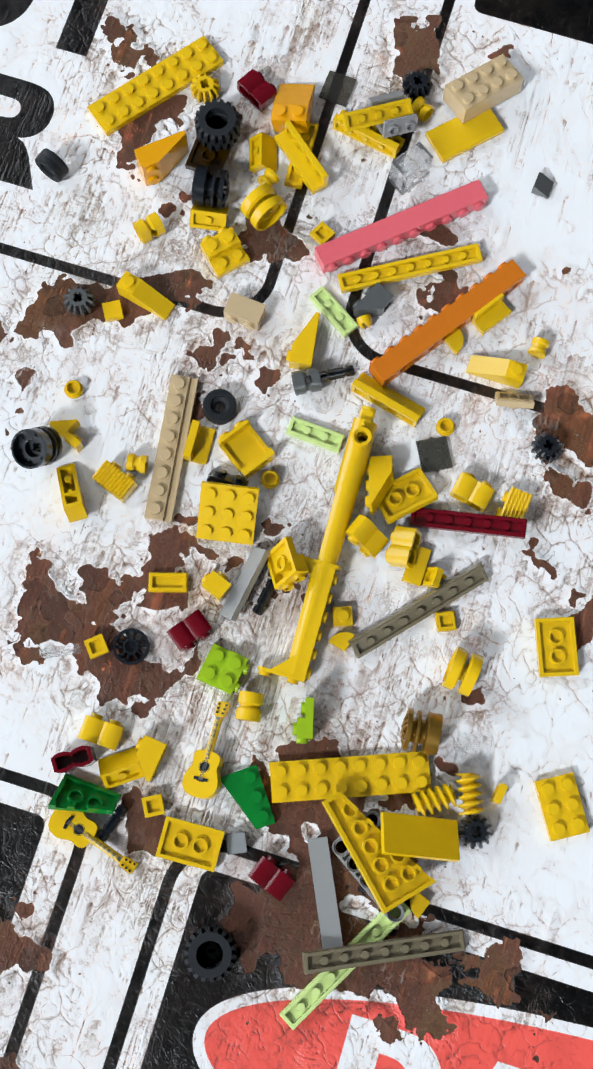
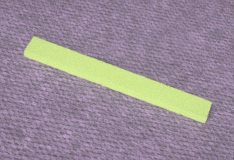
[279,902,411,1030]

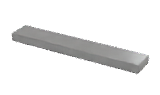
[307,836,343,949]

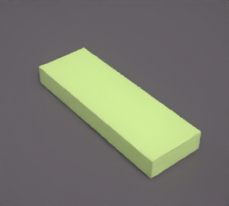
[309,286,359,338]
[286,416,345,454]

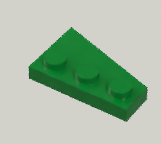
[48,773,121,815]

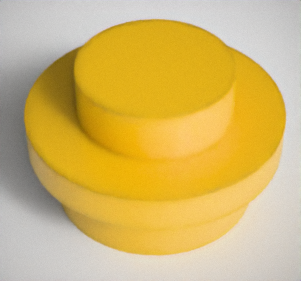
[64,380,83,399]
[436,418,455,436]
[261,470,280,489]

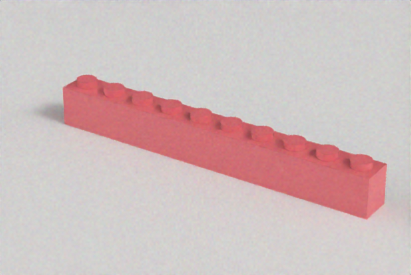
[314,179,488,274]

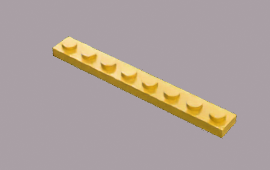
[337,243,483,294]

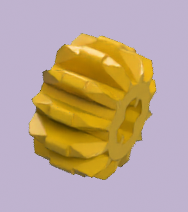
[190,72,221,104]

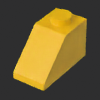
[135,735,168,782]

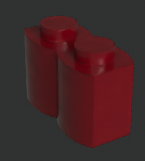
[237,69,277,112]
[167,609,213,653]
[50,746,97,773]
[248,855,295,901]

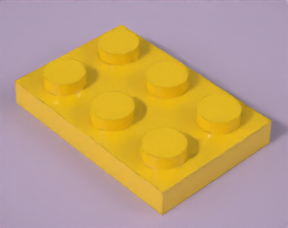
[378,467,438,525]
[534,617,579,678]
[534,772,590,842]
[155,816,225,872]

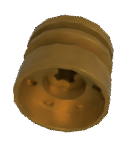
[400,708,443,756]

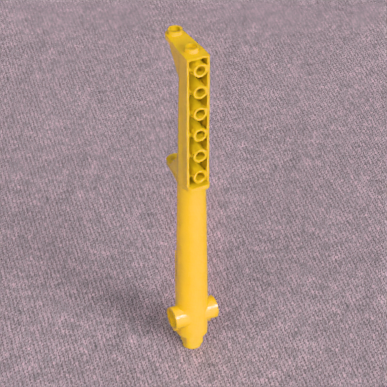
[257,406,378,685]

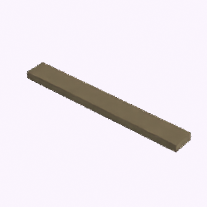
[348,563,489,659]
[301,929,466,975]

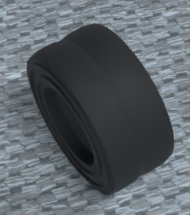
[35,148,69,183]
[203,389,237,425]

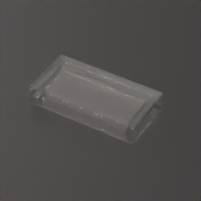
[39,643,82,659]

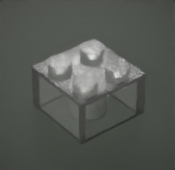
[389,141,434,195]

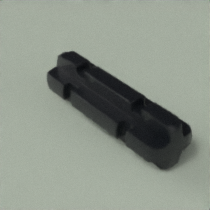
[319,365,354,383]
[253,579,275,616]
[97,804,128,842]

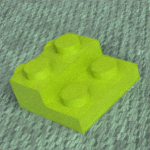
[196,643,250,696]
[292,697,314,744]

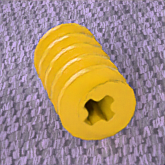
[455,773,484,815]
[412,783,457,817]

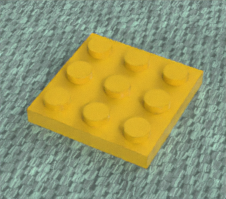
[196,481,260,545]

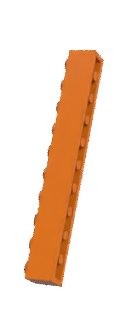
[369,259,526,388]

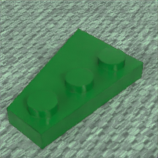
[221,765,276,830]

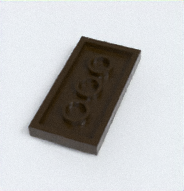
[185,114,243,177]

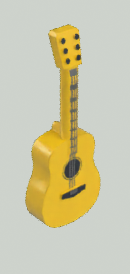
[182,701,231,800]
[48,810,138,874]

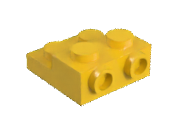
[200,227,250,279]
[266,537,308,591]

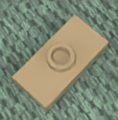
[494,391,535,409]

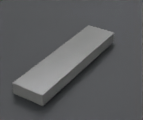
[219,547,270,621]

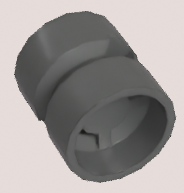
[291,367,322,396]

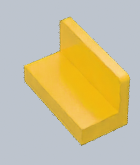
[249,132,277,173]
[190,205,229,231]
[471,293,512,336]
[183,420,215,465]
[98,747,144,789]

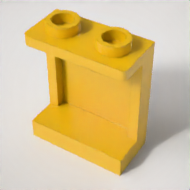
[217,419,275,480]

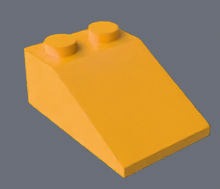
[271,84,315,133]
[134,130,189,186]

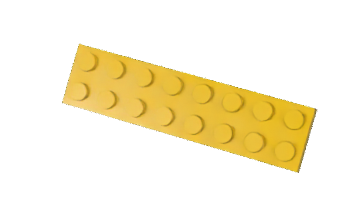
[87,36,224,137]
[269,751,431,803]

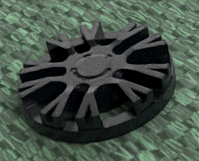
[113,628,150,665]

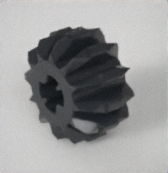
[402,68,433,99]
[531,431,563,464]
[458,814,492,849]

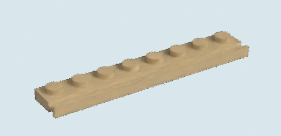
[144,374,199,523]

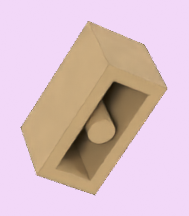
[223,292,266,331]

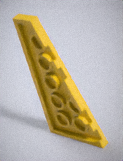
[322,792,436,914]

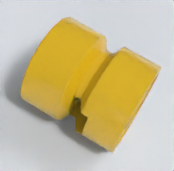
[132,211,166,245]
[235,691,264,723]

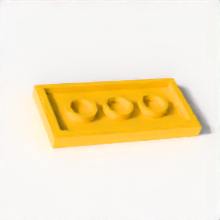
[425,108,504,163]
[381,812,460,862]

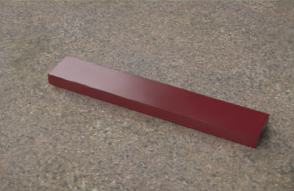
[410,508,528,539]

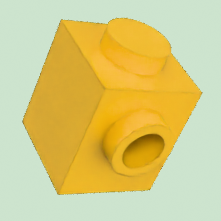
[201,570,232,602]

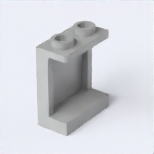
[368,91,418,138]

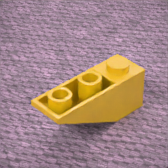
[365,455,394,515]

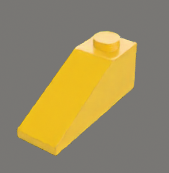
[116,271,175,321]
[286,312,320,370]
[466,355,528,389]
[56,463,88,523]

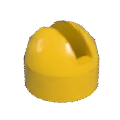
[356,314,372,329]

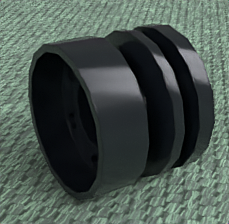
[191,165,230,209]
[11,426,63,469]

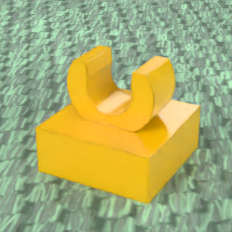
[421,567,447,588]

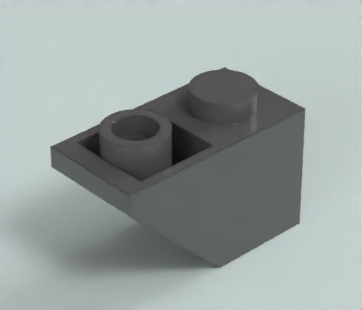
[353,282,394,318]

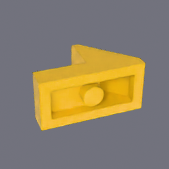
[49,419,84,453]

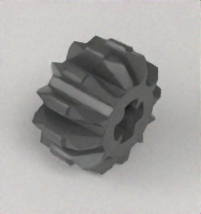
[64,285,95,317]

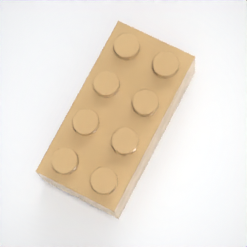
[443,54,524,124]

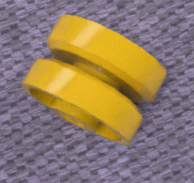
[240,183,287,231]
[441,646,484,697]

